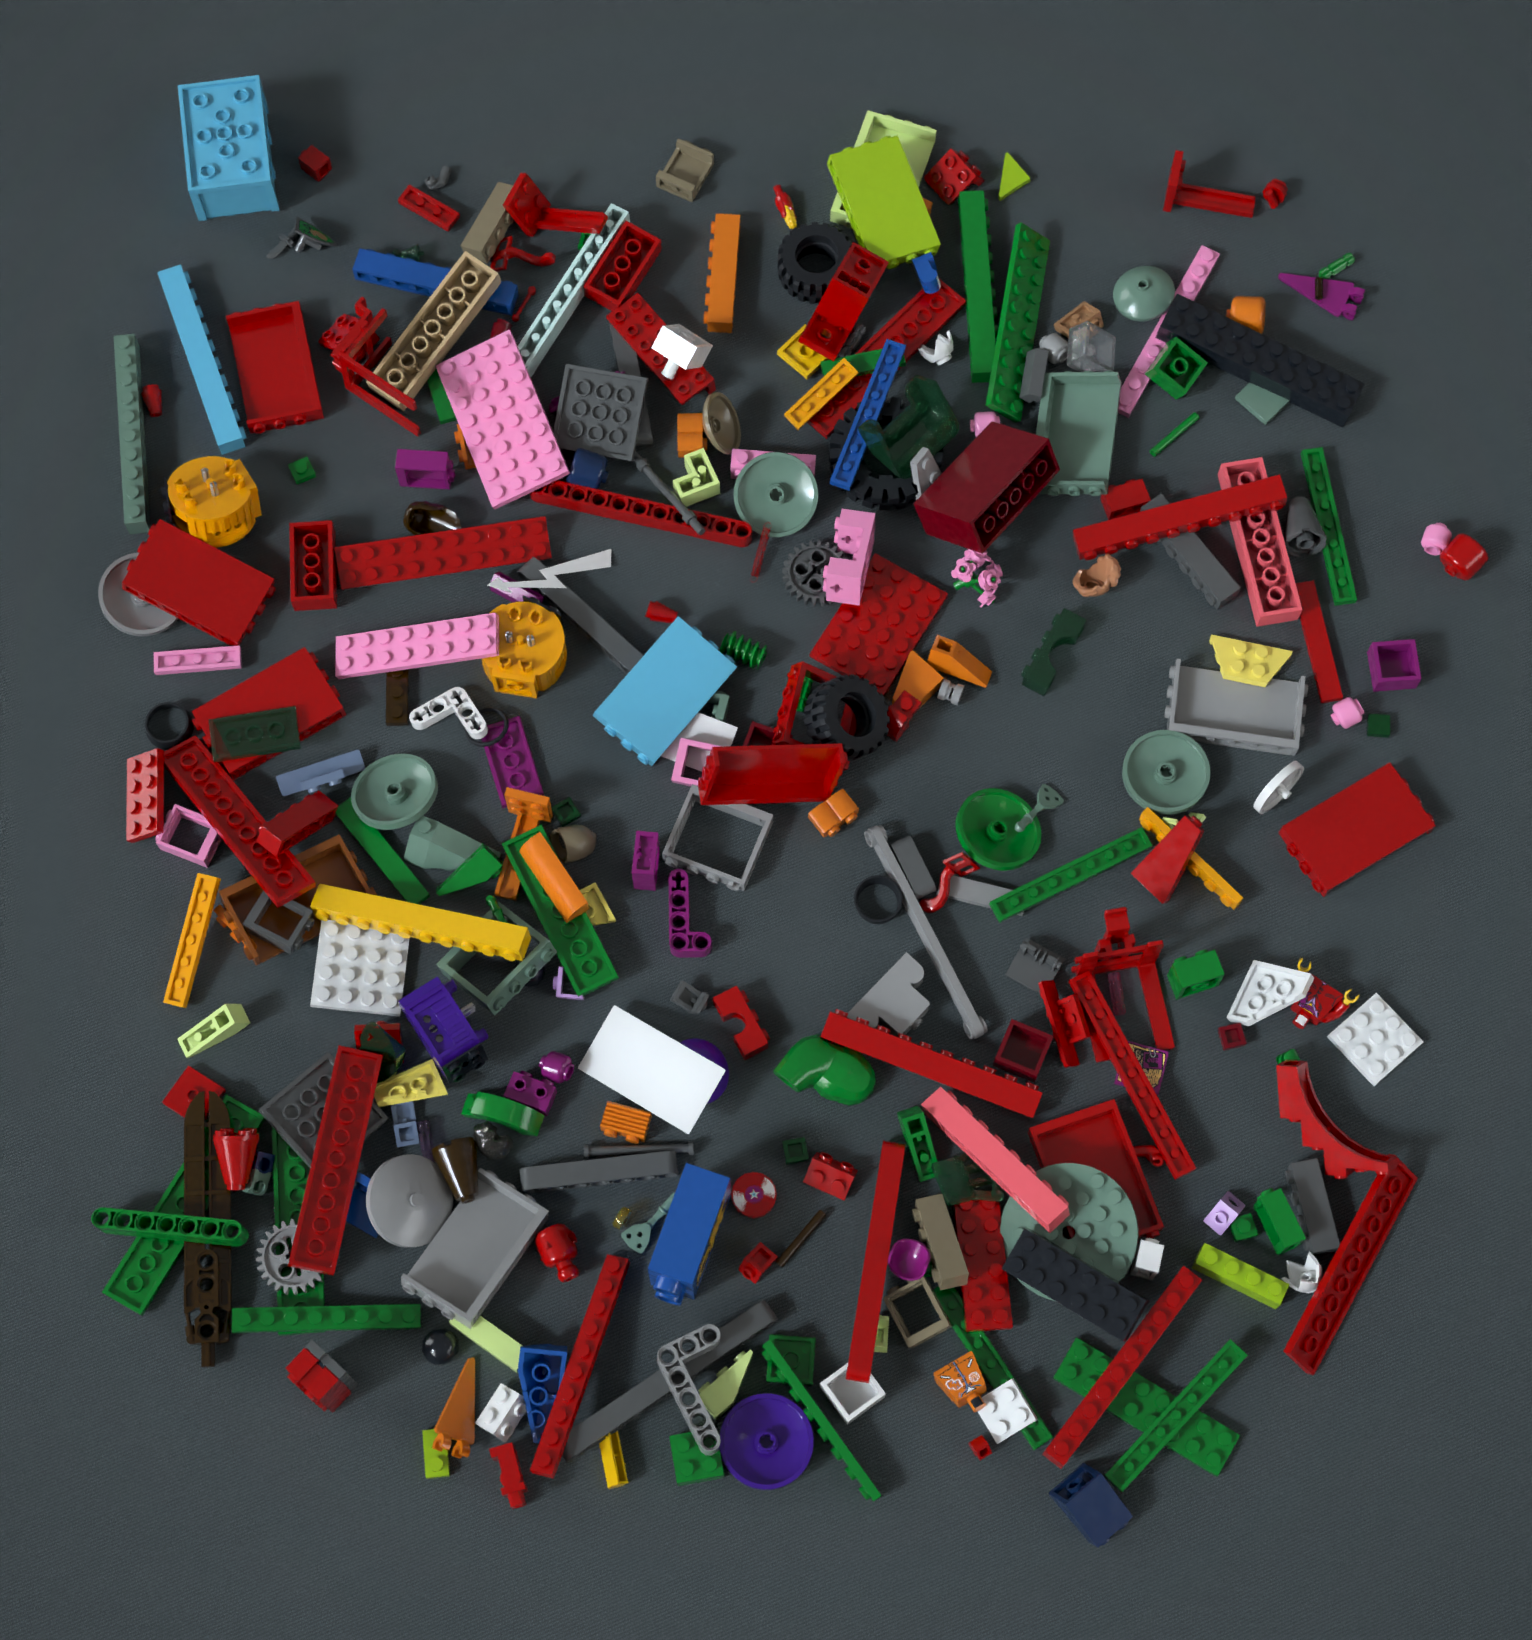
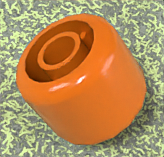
[1226,296,1266,334]

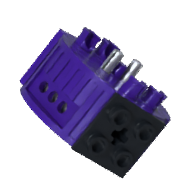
[399,976,489,1084]

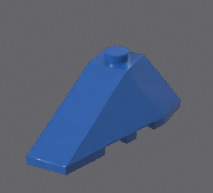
[518,1344,567,1443]

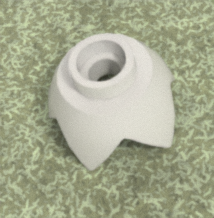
[918,330,953,365]
[1281,1252,1322,1293]

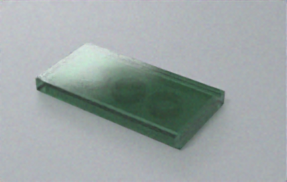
[208,706,301,762]

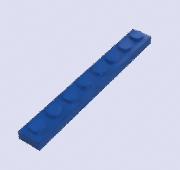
[830,339,906,491]

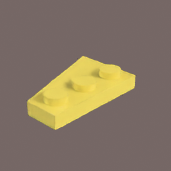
[580,882,616,926]
[374,1059,448,1107]

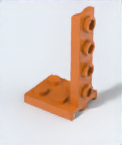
[495,787,553,901]

